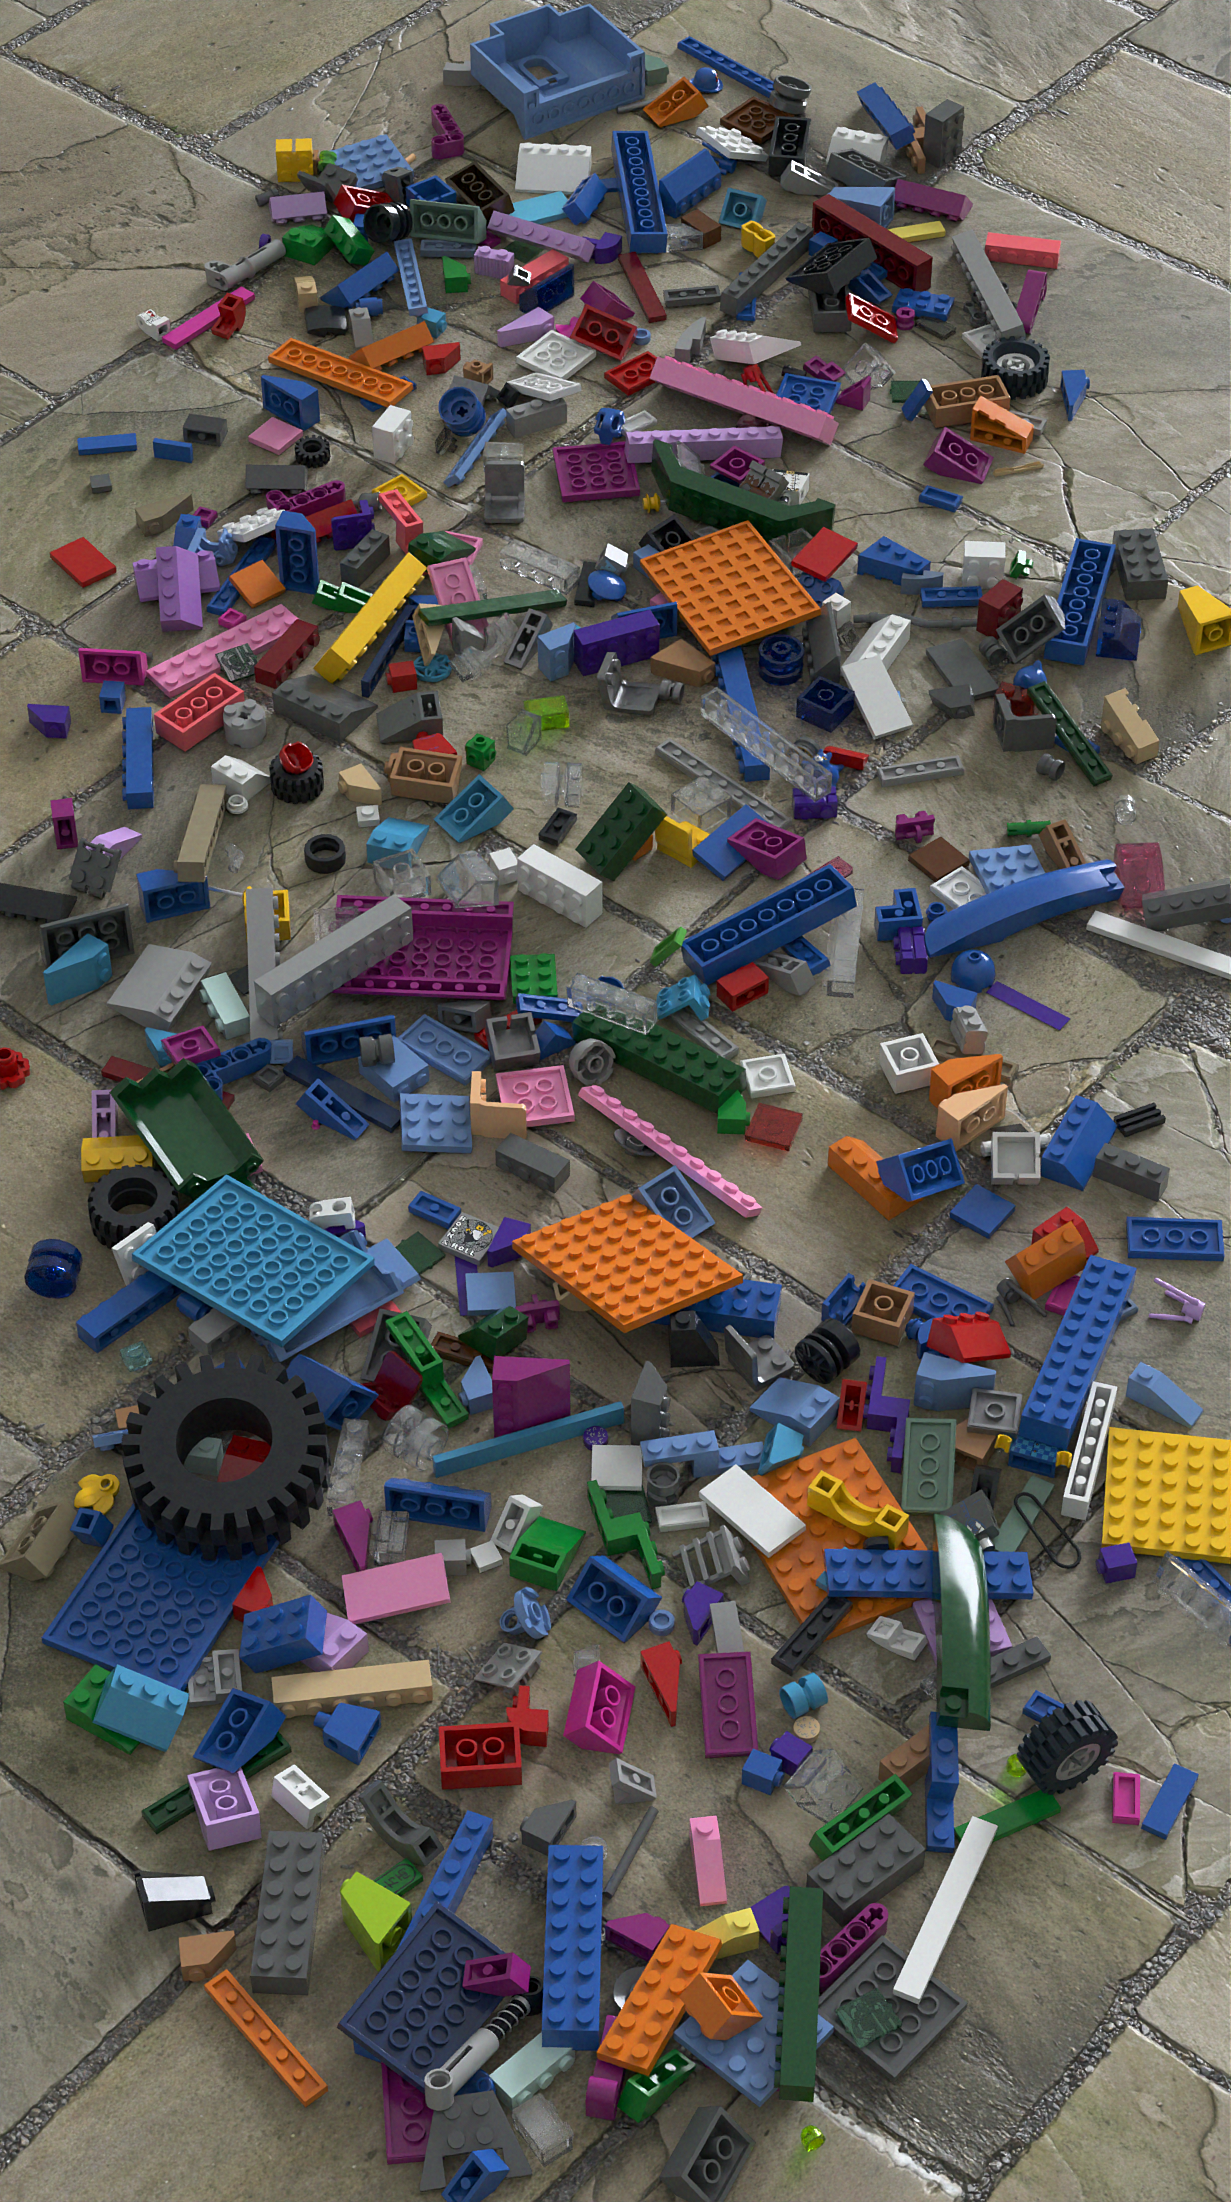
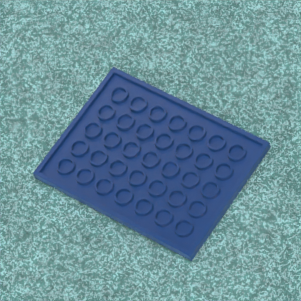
[41,1503,279,1692]

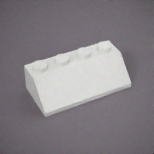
[840,614,911,676]

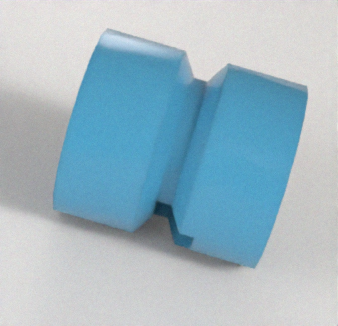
[779,1672,828,1719]

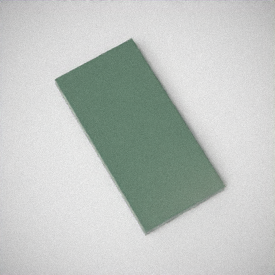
[901,1418,957,1516]

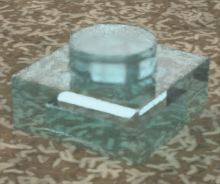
[119,1341,152,1372]

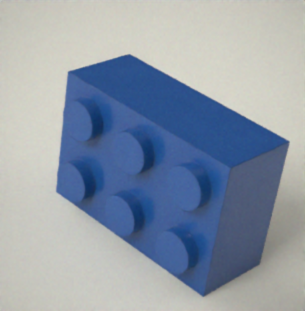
[239,1595,327,1674]

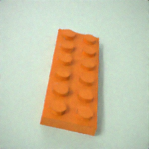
[596,1924,722,2076]

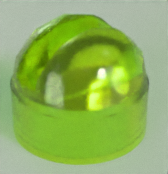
[1006,1754,1027,1777]
[800,2125,826,2151]

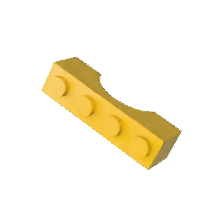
[807,1470,909,1550]

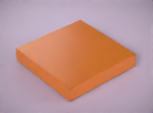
[229,560,286,609]

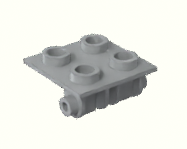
[474,1643,542,1699]

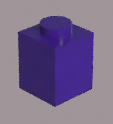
[1095,1543,1137,1584]
[769,1731,813,1780]

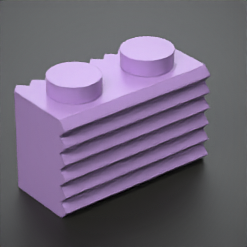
[474,246,514,279]

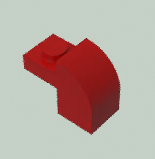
[211,293,246,340]
[506,1686,549,1747]

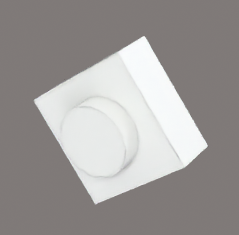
[356,805,380,828]

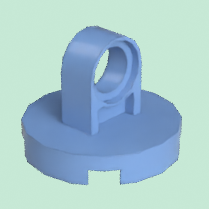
[500,1587,551,1639]

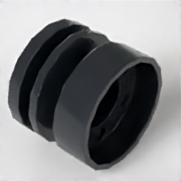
[363,202,413,243]
[794,1318,860,1384]

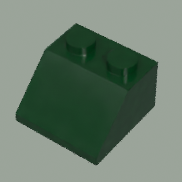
[458,1306,529,1361]

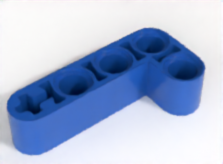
[196,1038,272,1100]

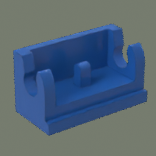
[821,1273,866,1326]

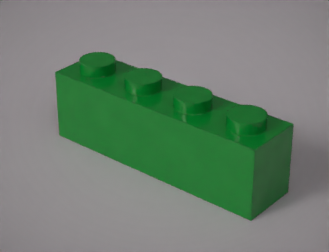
[808,1773,913,1862]

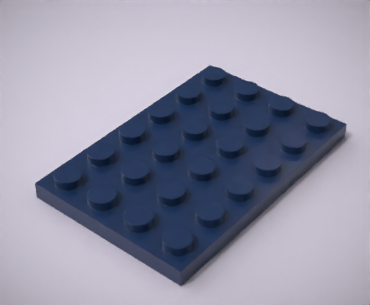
[337,1901,506,2094]

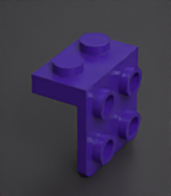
[331,499,375,551]
[750,1886,790,1954]

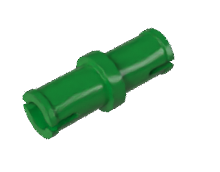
[1007,820,1051,837]

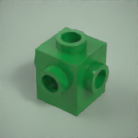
[465,733,496,771]

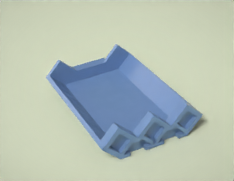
[251,1230,421,1362]

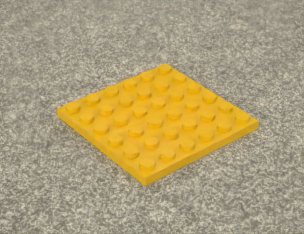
[1101,1427,1231,1564]

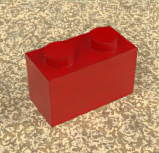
[716,962,769,1012]

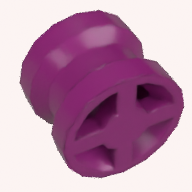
[896,307,915,331]

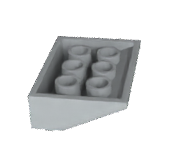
[106,944,212,1032]

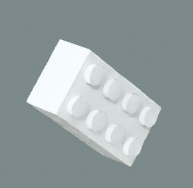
[517,844,603,928]

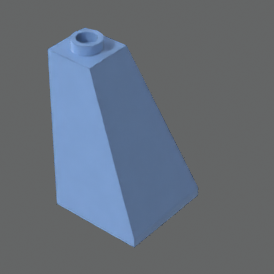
[828,187,895,228]

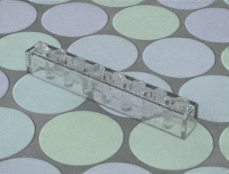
[701,687,832,802]

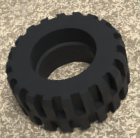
[88,1165,180,1250]

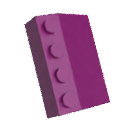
[492,1356,571,1438]

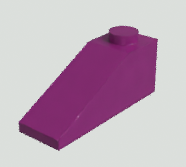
[332,1500,373,1572]

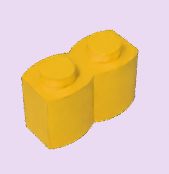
[741,221,775,258]

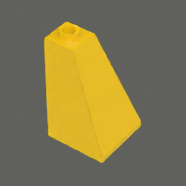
[1178,585,1231,656]

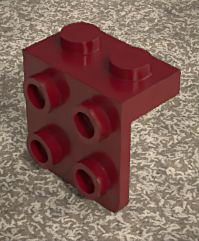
[361,1351,423,1421]

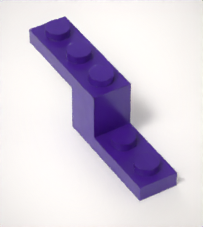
[863,1356,910,1473]

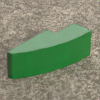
[312,580,373,613]

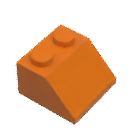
[679,1973,763,2040]

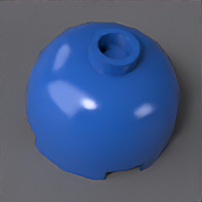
[951,950,996,993]

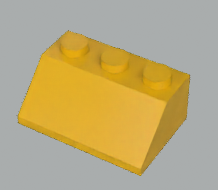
[81,1135,155,1183]

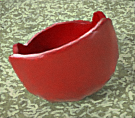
[279,741,314,774]

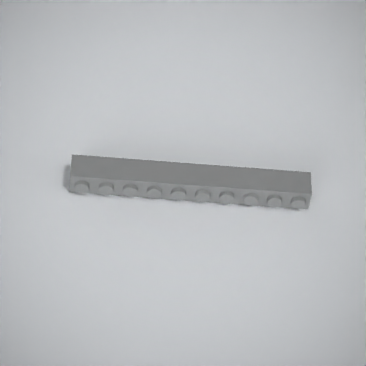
[951,229,1027,341]

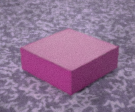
[218,608,247,629]

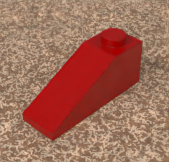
[640,1641,682,1727]

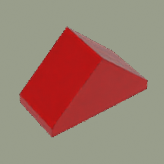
[837,1379,867,1432]

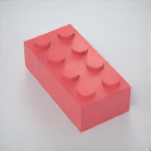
[154,673,245,752]

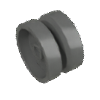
[768,75,812,114]

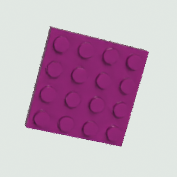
[552,442,640,502]

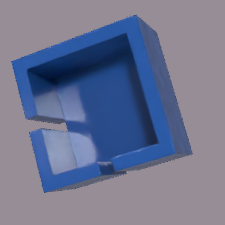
[406,175,457,208]

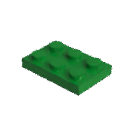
[510,953,558,1004]

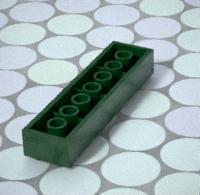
[572,996,747,1114]

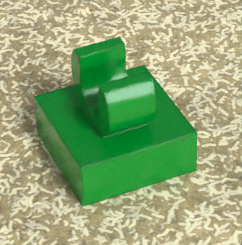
[1010,550,1034,579]

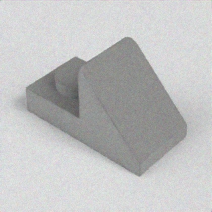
[609,1758,657,1804]

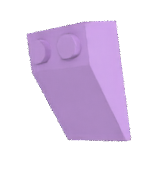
[301,1613,369,1672]
[187,1767,262,1851]

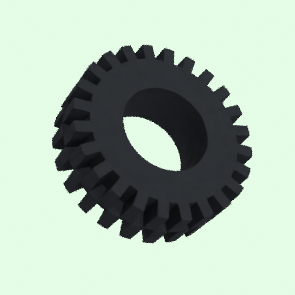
[122,1352,331,1561]

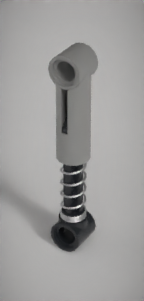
[424,1976,543,2111]

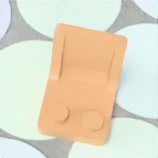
[470,1071,527,1139]

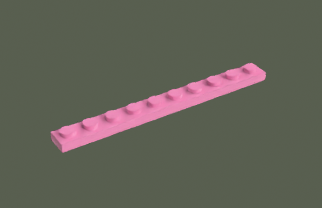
[578,1085,763,1218]

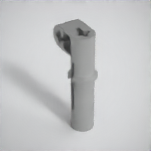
[205,239,286,291]

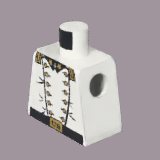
[772,469,809,506]

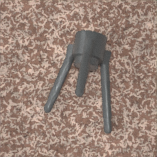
[996,1278,1047,1326]

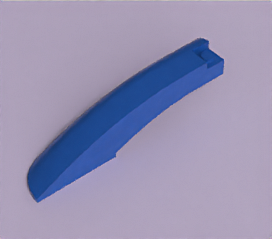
[924,859,1125,958]

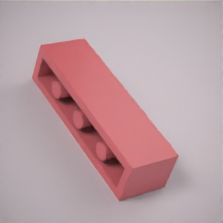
[985,232,1061,269]
[500,249,569,304]

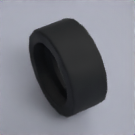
[304,834,346,874]

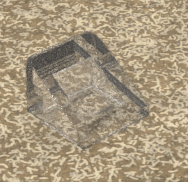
[574,1644,600,1676]

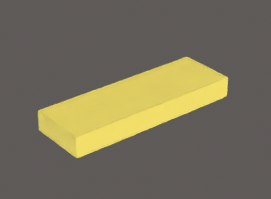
[888,221,946,242]

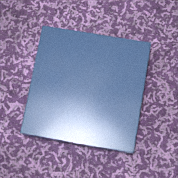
[465,1272,516,1316]

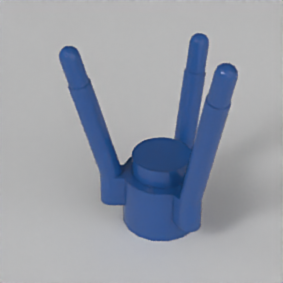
[702,142,737,175]

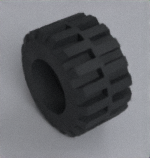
[269,752,324,804]

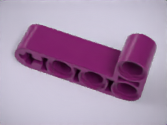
[431,104,465,160]
[1016,269,1047,334]
[266,480,346,517]
[819,1903,889,1992]
[585,2015,626,2121]

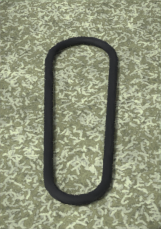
[1014,1492,1081,1569]

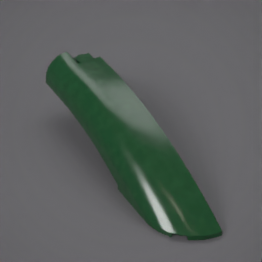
[932,1514,991,1731]

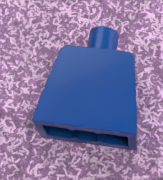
[314,1703,381,1765]

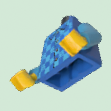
[994,1430,1072,1478]

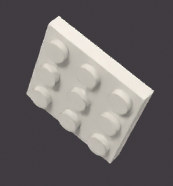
[696,126,768,162]
[516,330,596,380]
[217,507,285,542]

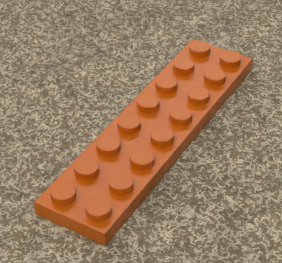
[268,338,413,407]

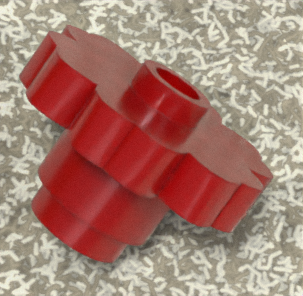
[0,1047,30,1090]

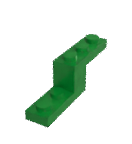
[386,1311,469,1430]
[587,1480,665,1589]

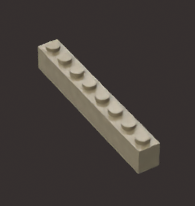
[174,784,227,882]

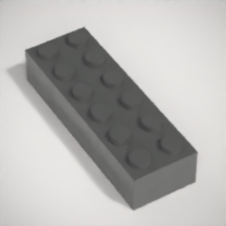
[250,1831,325,1995]

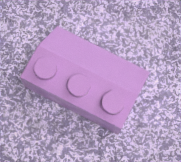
[268,192,327,225]

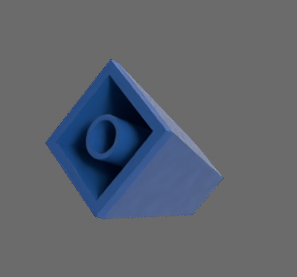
[286,1354,379,1433]

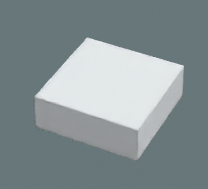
[470,1540,503,1573]

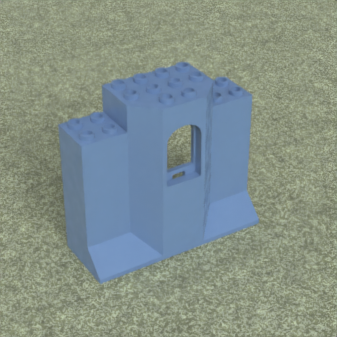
[470,4,645,140]

